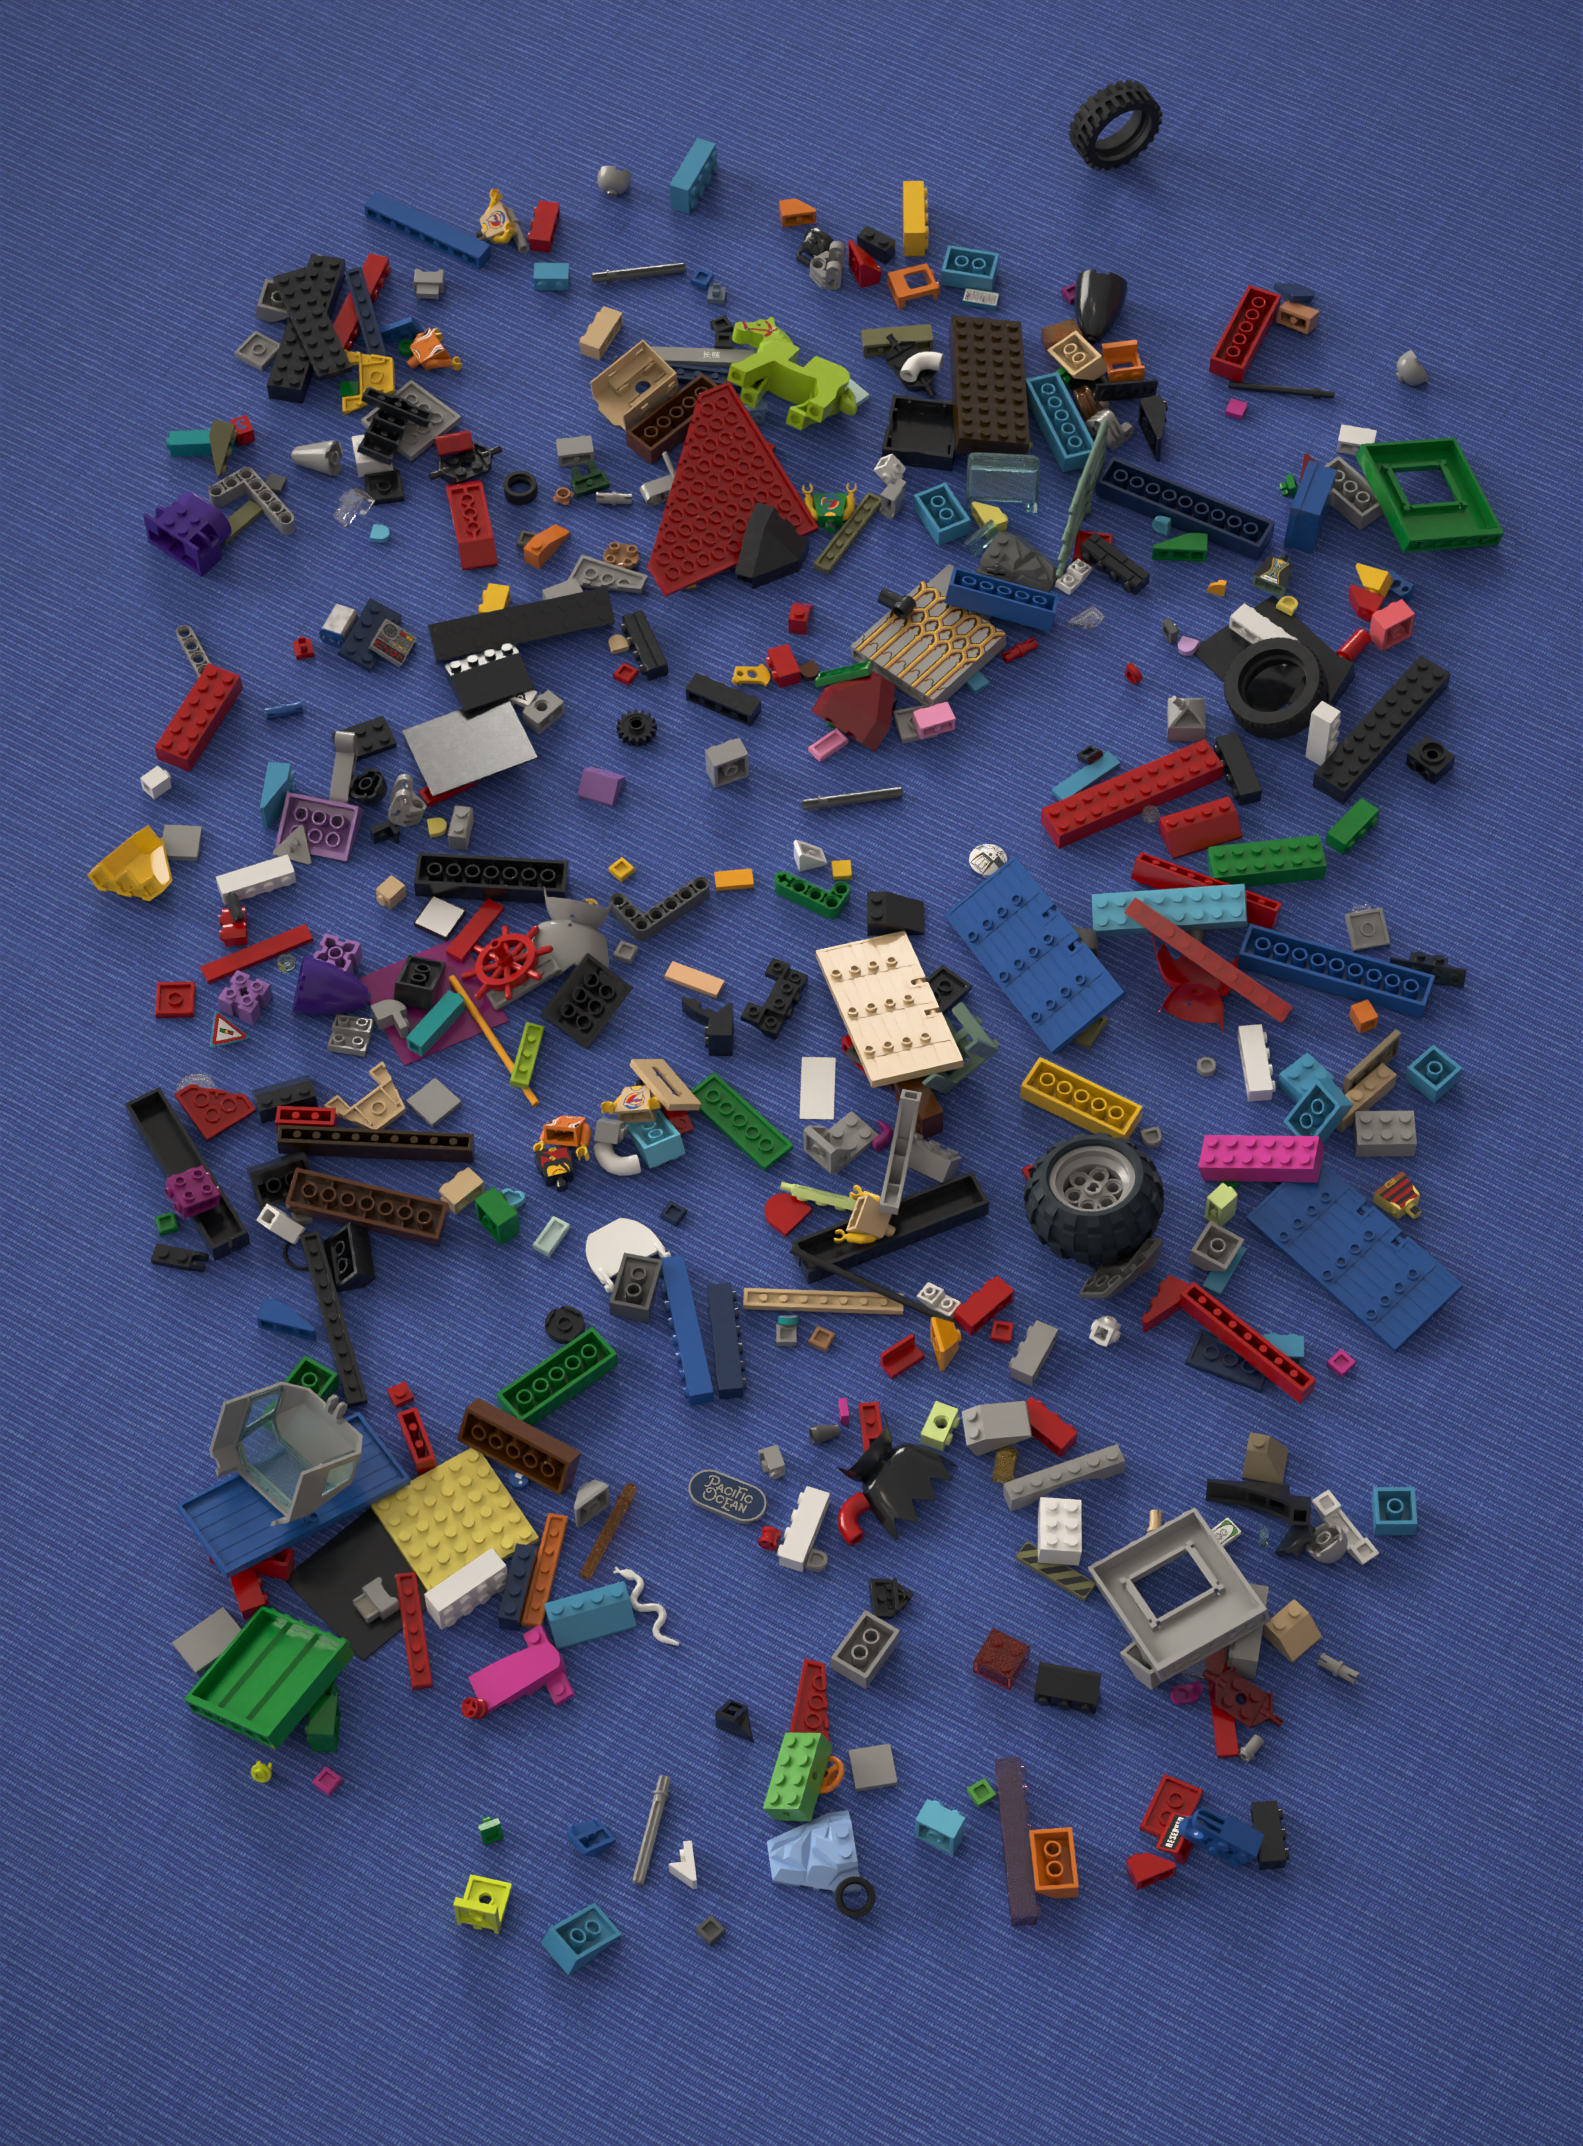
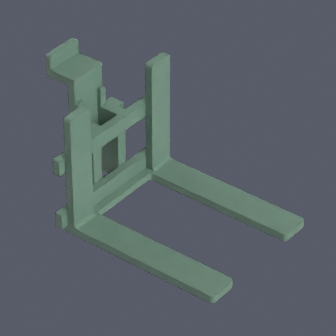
[922,1002,1000,1094]

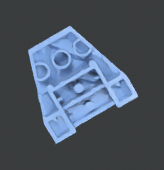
[767,1810,861,1894]

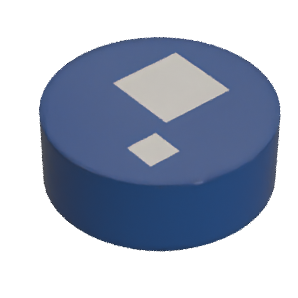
[509,1470,530,1490]

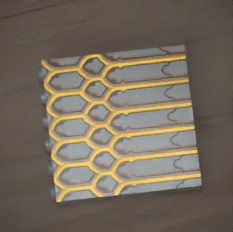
[851,581,1006,707]

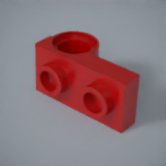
[661,1094,694,1135]

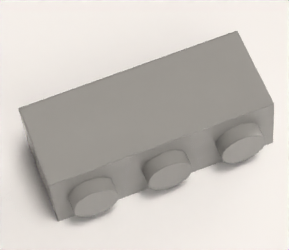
[1008,1320,1058,1386]

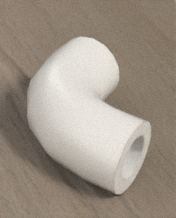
[900,351,944,382]
[593,1142,641,1176]

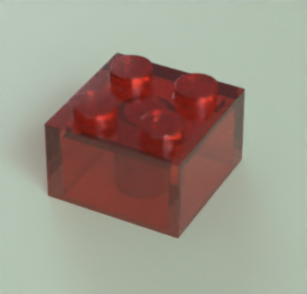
[973,1628,1030,1690]

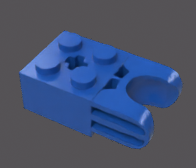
[1178,1808,1265,1867]

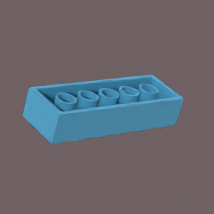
[1025,372,1094,472]

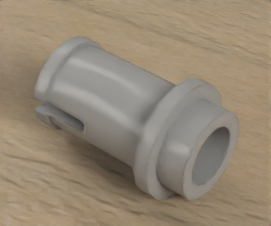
[1239,1735,1264,1762]

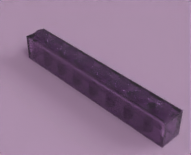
[995,1757,1041,1926]

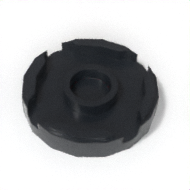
[545,1306,585,1344]

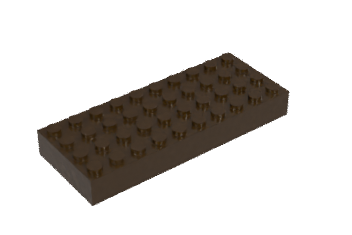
[949,315,1030,460]

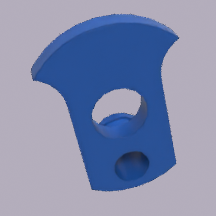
[1389,570,1414,601]

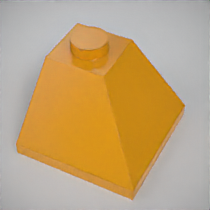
[930,1317,962,1371]

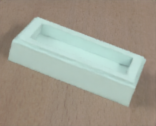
[532,1216,570,1257]

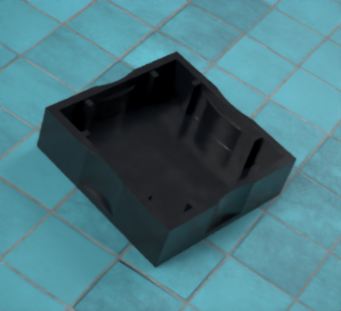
[882,395,956,471]

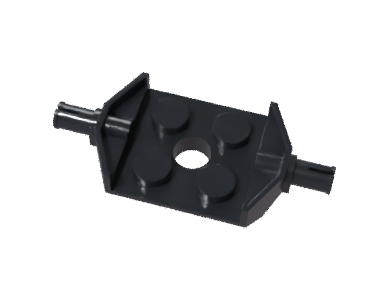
[885,333,937,398]
[428,442,502,484]

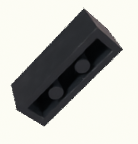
[1250,1800,1289,1870]

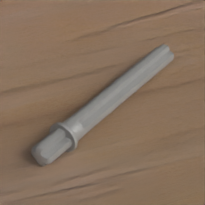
[632,1775,670,1885]

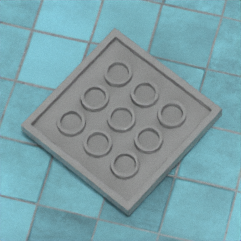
[361,380,462,461]

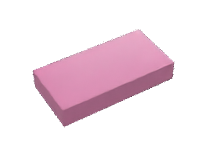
[808,728,849,762]

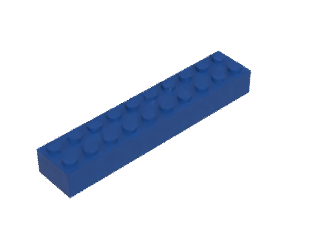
[1238,924,1435,1019]

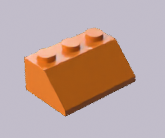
[1029,1827,1079,1899]

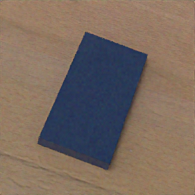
[1185,1329,1267,1393]

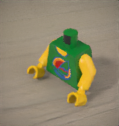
[802,483,857,533]

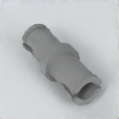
[596,491,632,506]
[1317,1653,1360,1685]

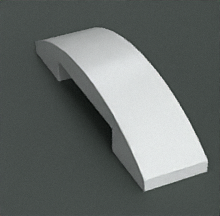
[1312,1489,1379,1565]

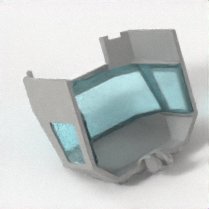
[209,1382,363,1526]

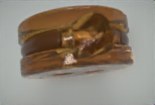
[1073,386,1098,421]

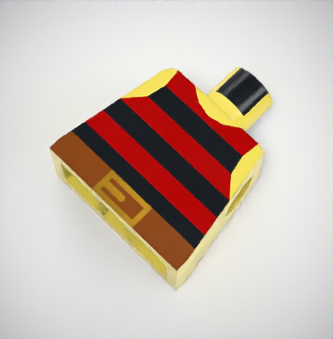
[1373,1171,1422,1219]

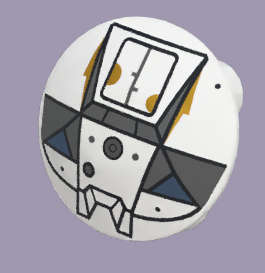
[969,844,1007,878]

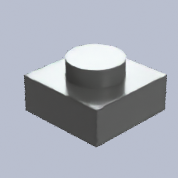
[1162,618,1179,645]

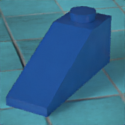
[257,1298,317,1341]

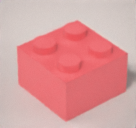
[1369,599,1415,652]

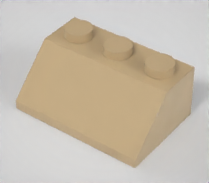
[1047,330,1108,380]

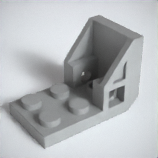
[803,1111,879,1174]

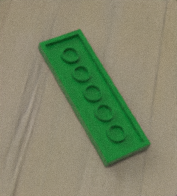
[691,1072,794,1172]

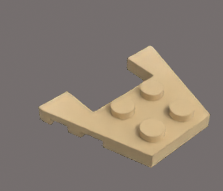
[324,1061,406,1130]

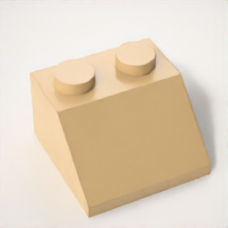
[1263,1599,1322,1663]

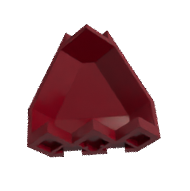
[811,671,895,751]

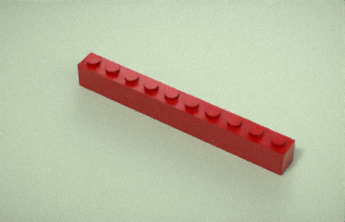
[1124,897,1294,1024]

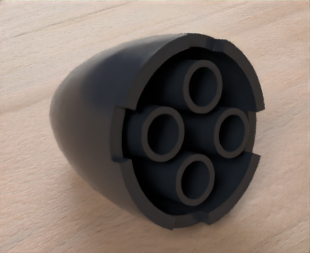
[1074,270,1128,344]

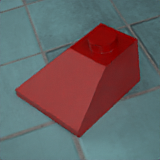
[848,240,882,289]

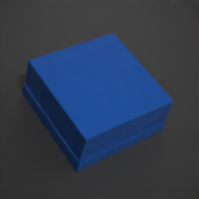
[1283,460,1337,554]

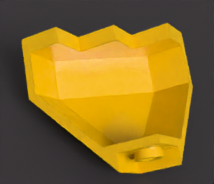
[87,825,172,901]

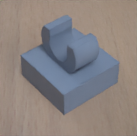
[707,283,726,305]

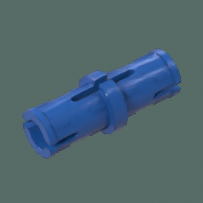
[265,701,304,720]

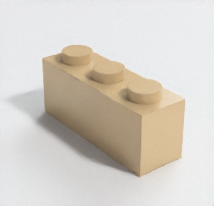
[579,306,623,361]

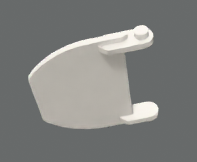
[586,1218,671,1293]

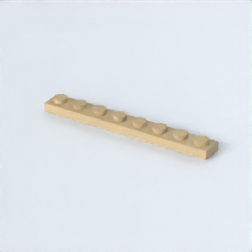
[743,1288,904,1315]

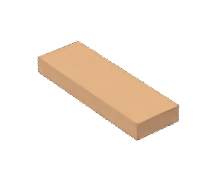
[664,961,725,999]

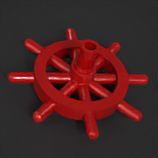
[461,925,553,1000]

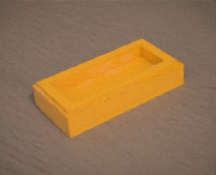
[714,869,754,891]

